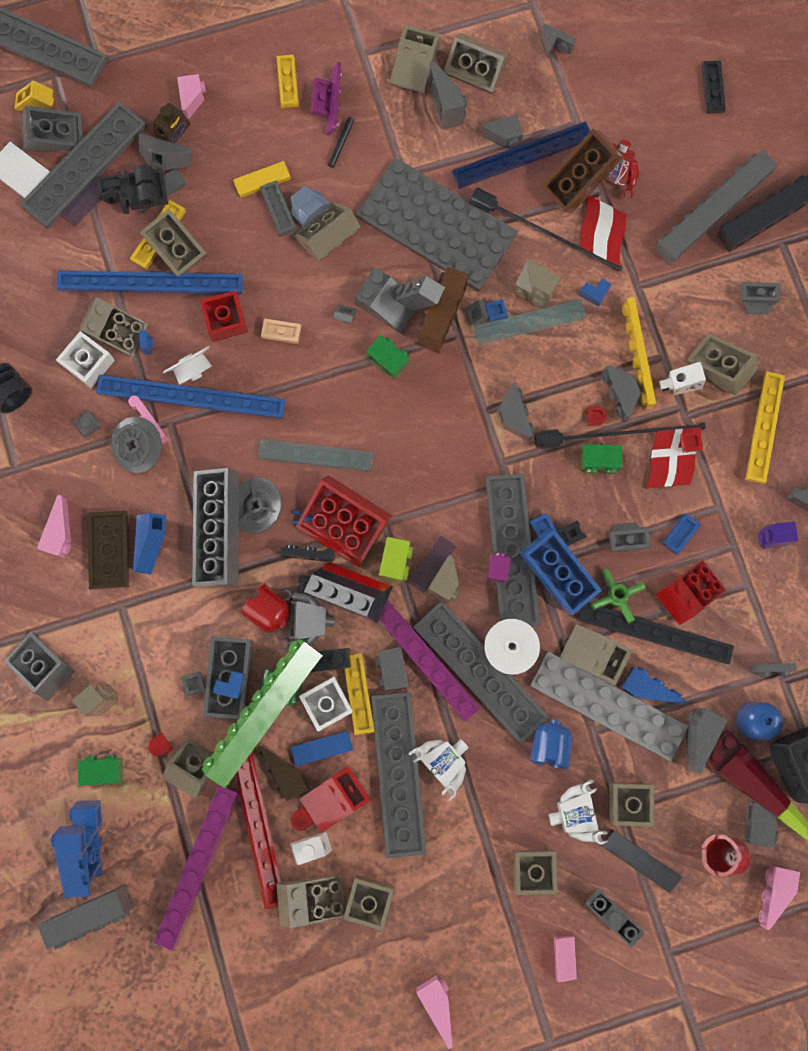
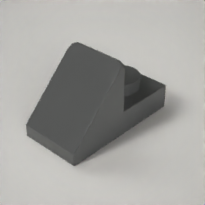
[541,24,576,58]

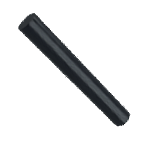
[328,117,354,168]

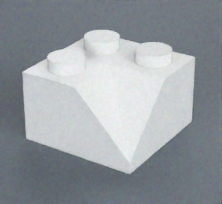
[56,331,115,388]
[299,677,353,732]

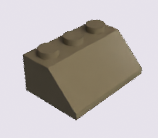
[444,33,509,92]
[293,202,361,260]
[140,209,206,277]

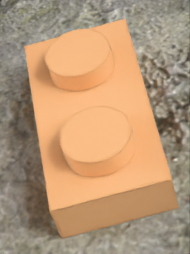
[261,319,301,344]

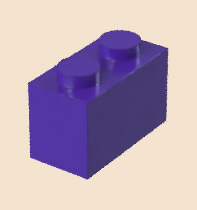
[758,521,799,549]

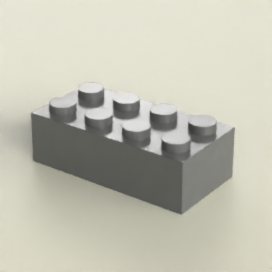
[203,636,254,719]
[38,884,134,950]

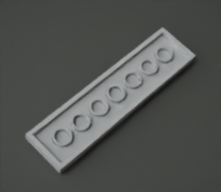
[530,651,688,762]

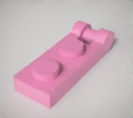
[128,396,169,444]

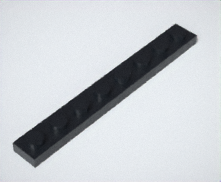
[577,603,734,665]

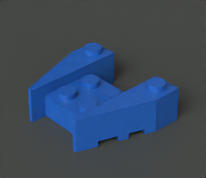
[51,800,102,898]

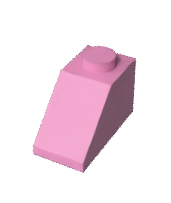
[177,74,206,119]

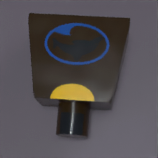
[153,103,191,143]

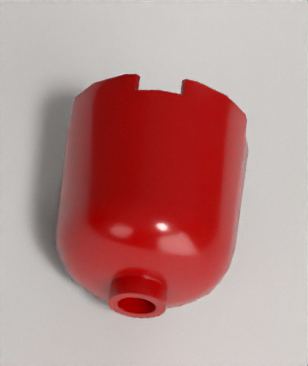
[240,583,290,633]
[701,834,751,877]

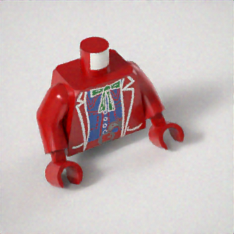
[605,139,640,199]

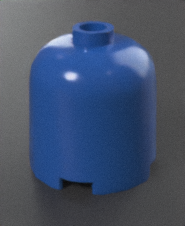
[736,702,783,741]
[530,720,573,769]

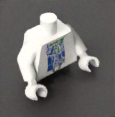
[409,739,469,801]
[548,780,608,844]

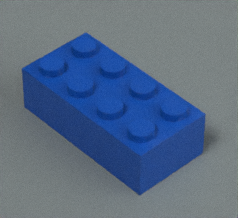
[519,529,602,615]

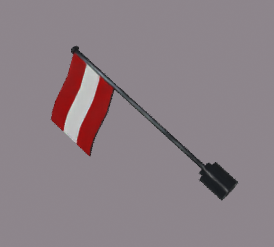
[469,187,626,272]

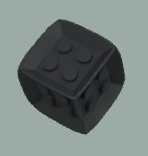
[769,727,808,804]

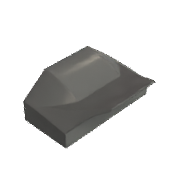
[740,282,780,314]
[609,522,651,552]

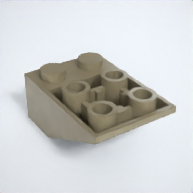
[390,25,440,93]
[77,297,148,357]
[560,624,633,686]
[276,875,345,928]

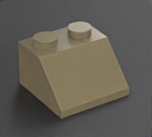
[428,555,460,604]
[162,738,213,799]

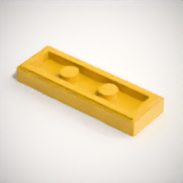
[276,55,299,108]
[233,161,291,198]

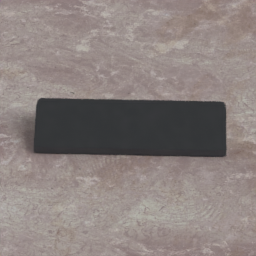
[601,829,682,893]

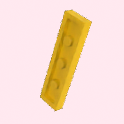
[130,199,186,270]
[344,653,375,735]

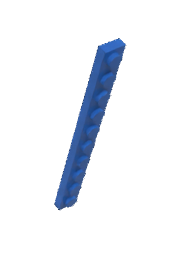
[57,271,244,294]
[96,375,286,419]

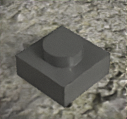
[465,300,489,326]
[334,304,357,323]
[74,411,101,438]
[181,671,206,696]

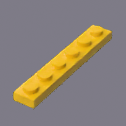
[622,297,656,410]
[745,371,785,484]

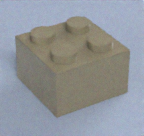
[609,782,654,827]

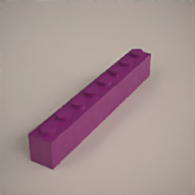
[379,599,480,722]
[153,785,239,950]

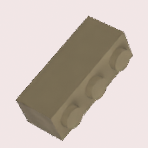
[72,684,119,716]

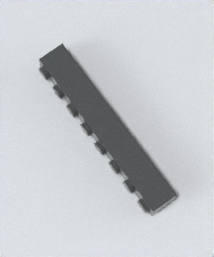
[655,150,778,265]

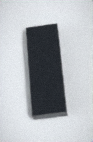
[702,60,726,114]

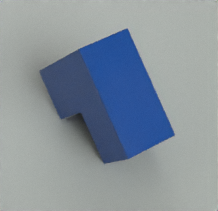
[579,279,612,307]
[213,671,245,699]

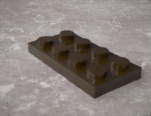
[88,511,129,590]

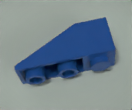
[133,513,166,574]
[619,666,685,703]

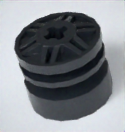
[0,363,33,414]

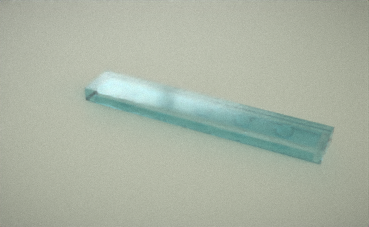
[474,300,586,345]
[258,439,373,472]

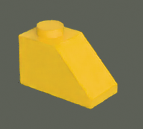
[14,80,54,111]

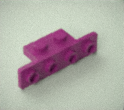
[310,62,342,135]

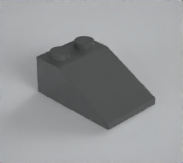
[429,61,467,130]
[22,106,83,152]
[354,267,417,333]
[4,632,75,701]
[687,708,728,774]

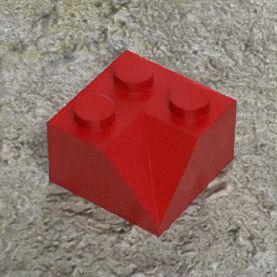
[199,290,248,342]

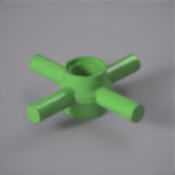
[591,569,645,623]

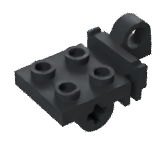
[98,165,168,214]

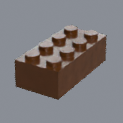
[542,129,625,213]
[417,267,469,353]

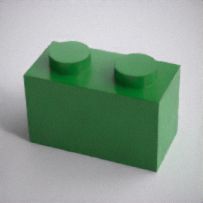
[366,335,409,380]
[581,444,622,475]
[78,754,123,786]

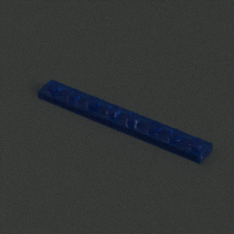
[452,121,591,189]

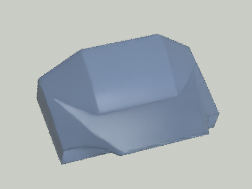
[291,186,330,227]

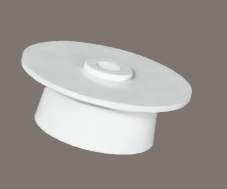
[163,346,212,384]
[484,619,540,674]

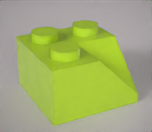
[379,537,413,584]

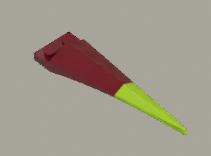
[706,730,808,841]

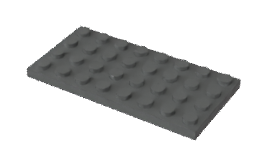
[356,158,518,292]

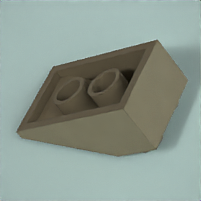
[687,334,758,395]

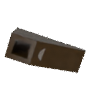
[259,745,310,801]

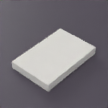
[0,142,50,199]

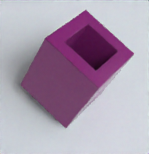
[487,553,511,583]

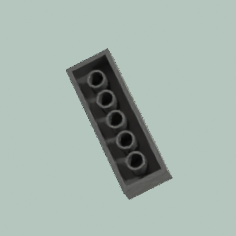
[192,468,239,589]

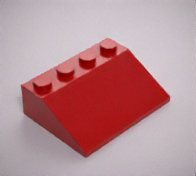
[296,475,392,568]

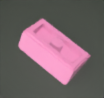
[554,936,577,982]

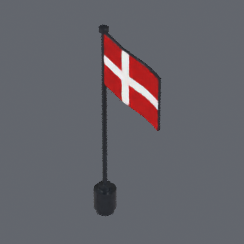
[534,422,706,489]

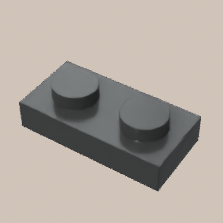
[750,663,797,677]

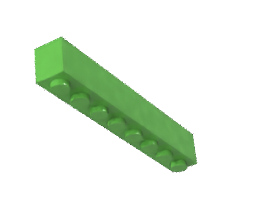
[202,638,322,788]

